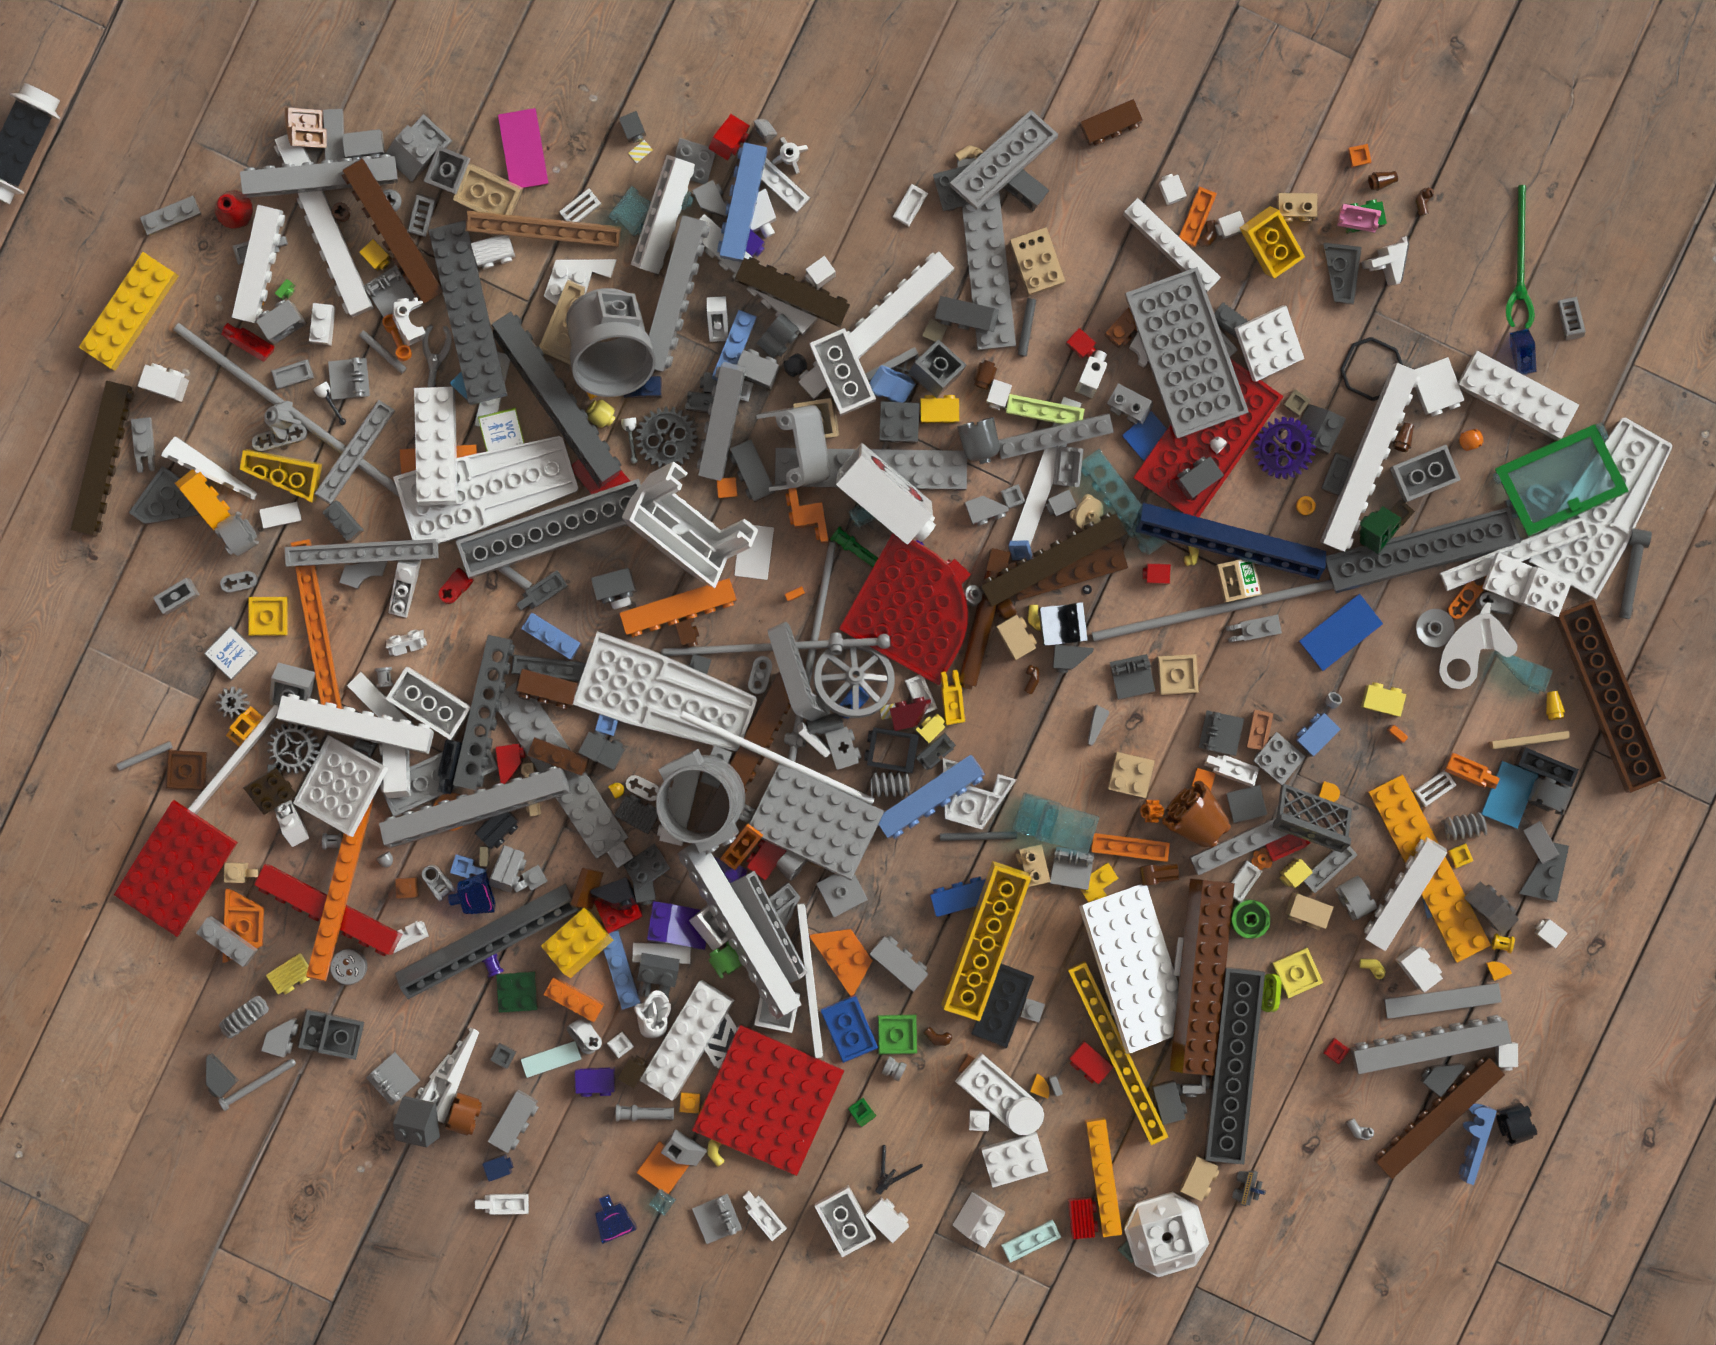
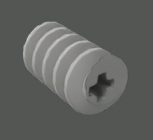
[871,772,910,797]
[1444,812,1487,841]

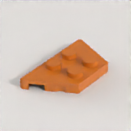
[222,888,264,963]
[809,929,873,996]

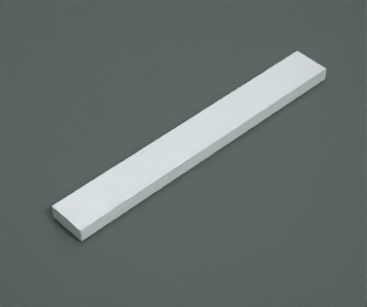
[1012,397,1082,545]
[1439,516,1591,591]
[188,705,279,814]
[797,903,823,1058]

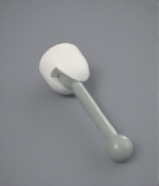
[621,417,638,464]

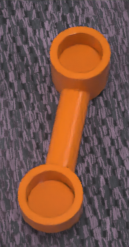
[382,314,412,361]

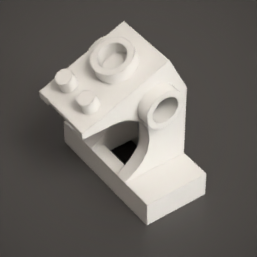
[393,298,425,346]

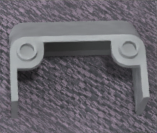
[756,405,831,491]

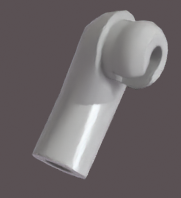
[1346,1118,1374,1140]

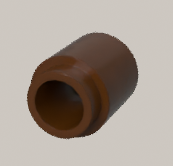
[974,360,997,390]

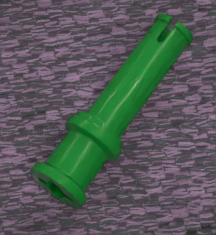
[829,526,878,568]

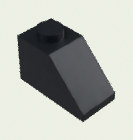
[590,877,637,910]

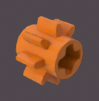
[1140,800,1164,823]

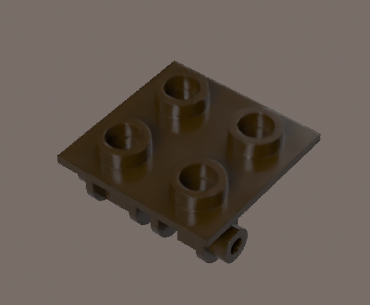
[243,767,296,815]

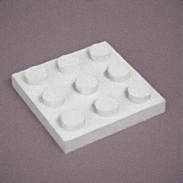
[1234,305,1304,382]

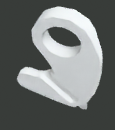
[1439,602,1517,689]

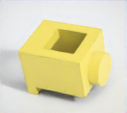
[915,714,945,743]

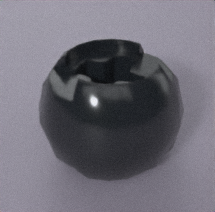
[783,353,807,377]

